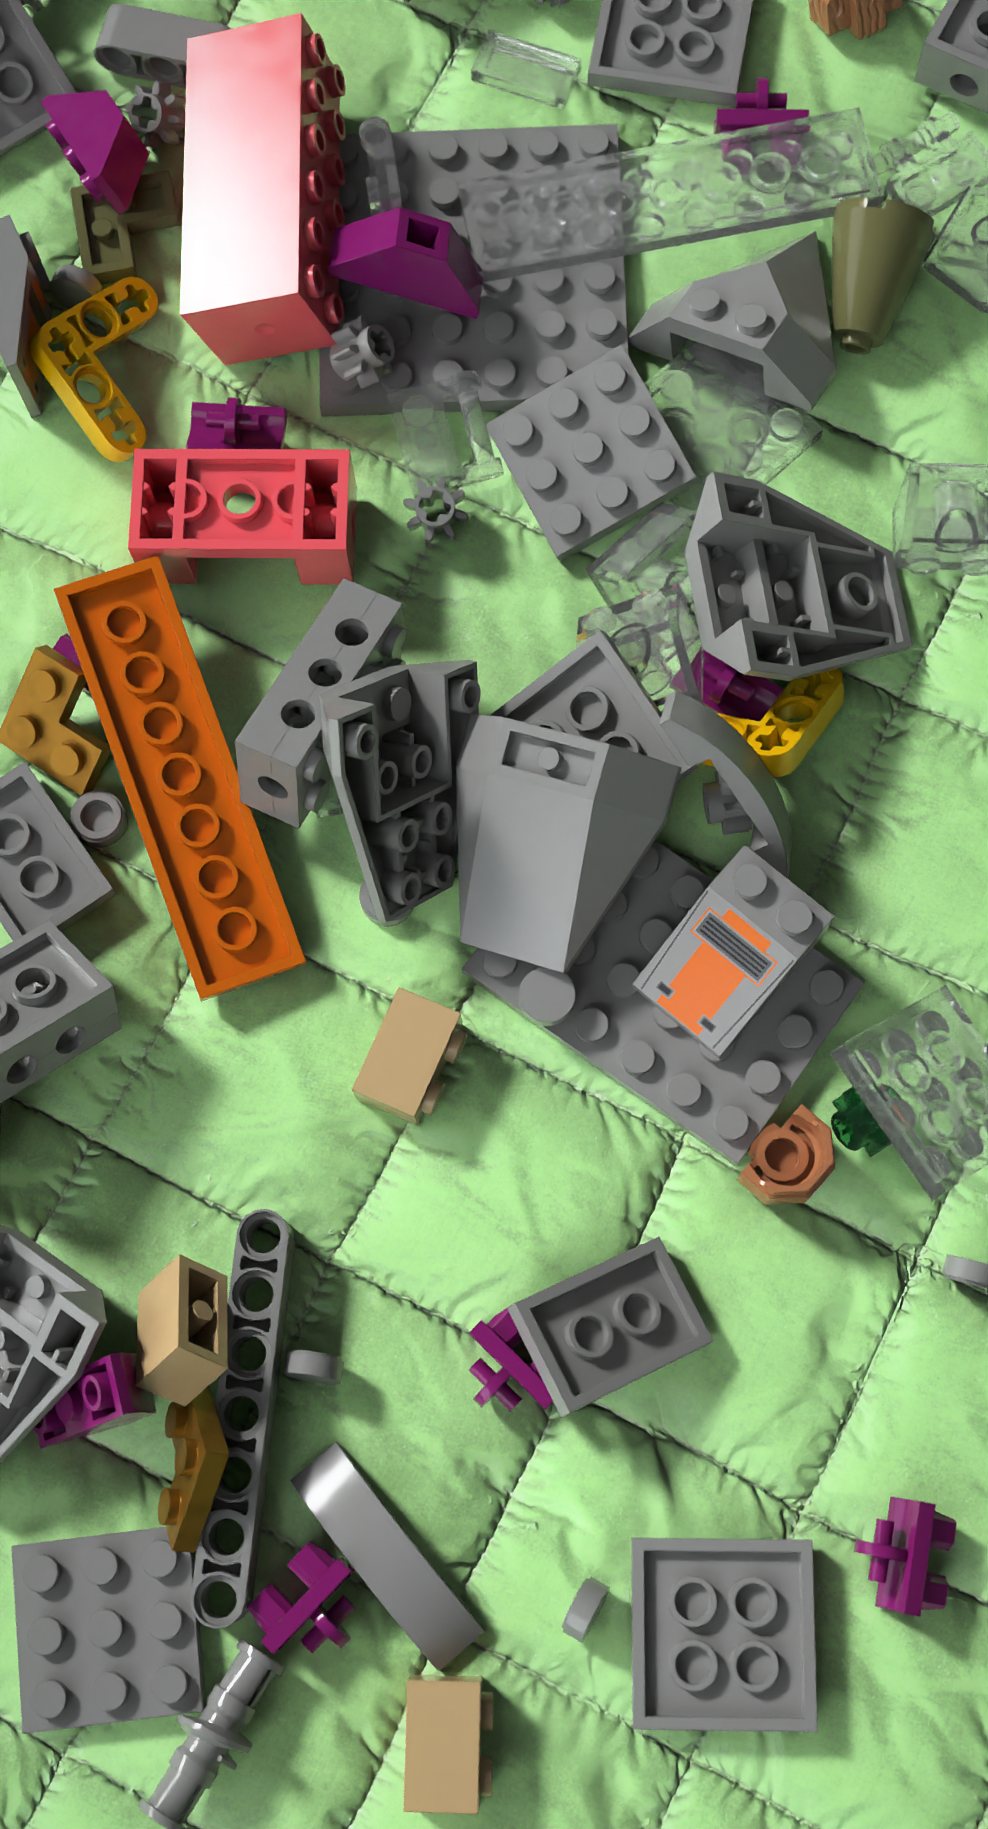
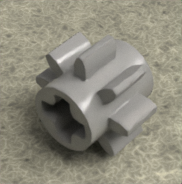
[124,81,186,148]
[330,316,395,389]
[403,476,469,545]
[703,770,752,835]

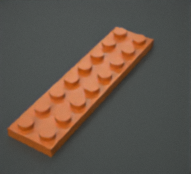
[54,555,306,1002]

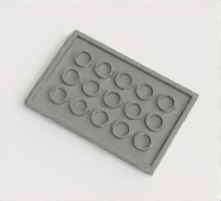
[462,840,865,1166]

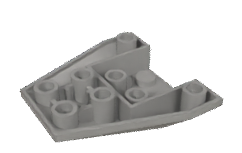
[320,660,481,923]
[456,713,682,973]

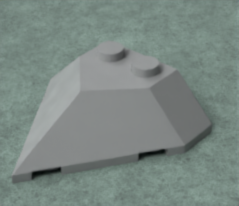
[628,231,836,411]

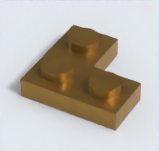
[0,645,111,796]
[158,1386,229,1553]

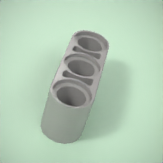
[94,4,232,88]

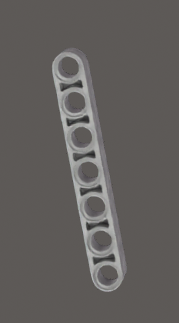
[191,1209,295,1629]

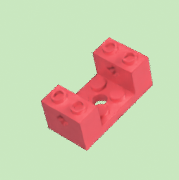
[128,449,357,585]

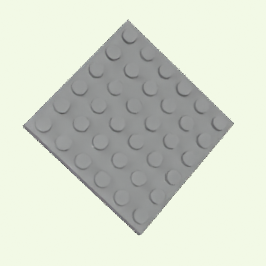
[319,124,629,417]

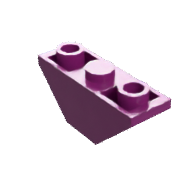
[41,90,150,216]
[327,207,483,319]
[33,1352,157,1449]

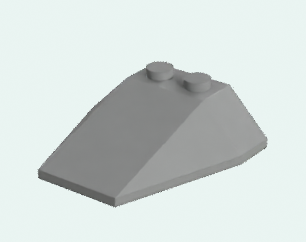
[685,471,912,681]
[0,1225,107,1464]

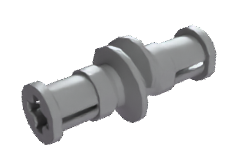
[138,1638,286,1829]

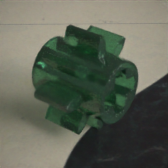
[831,1080,903,1157]

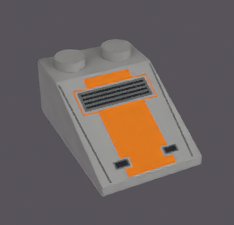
[0,214,52,419]
[632,845,834,1058]

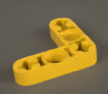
[30,276,158,462]
[659,668,845,778]

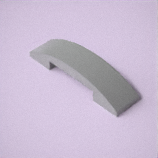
[660,691,792,879]
[290,1442,485,1671]

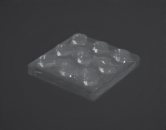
[644,341,823,524]
[830,985,988,1201]

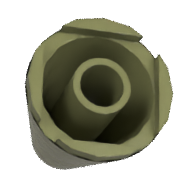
[832,197,936,354]

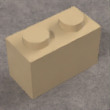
[352,987,468,1126]
[135,1254,228,1406]
[403,1674,494,1814]

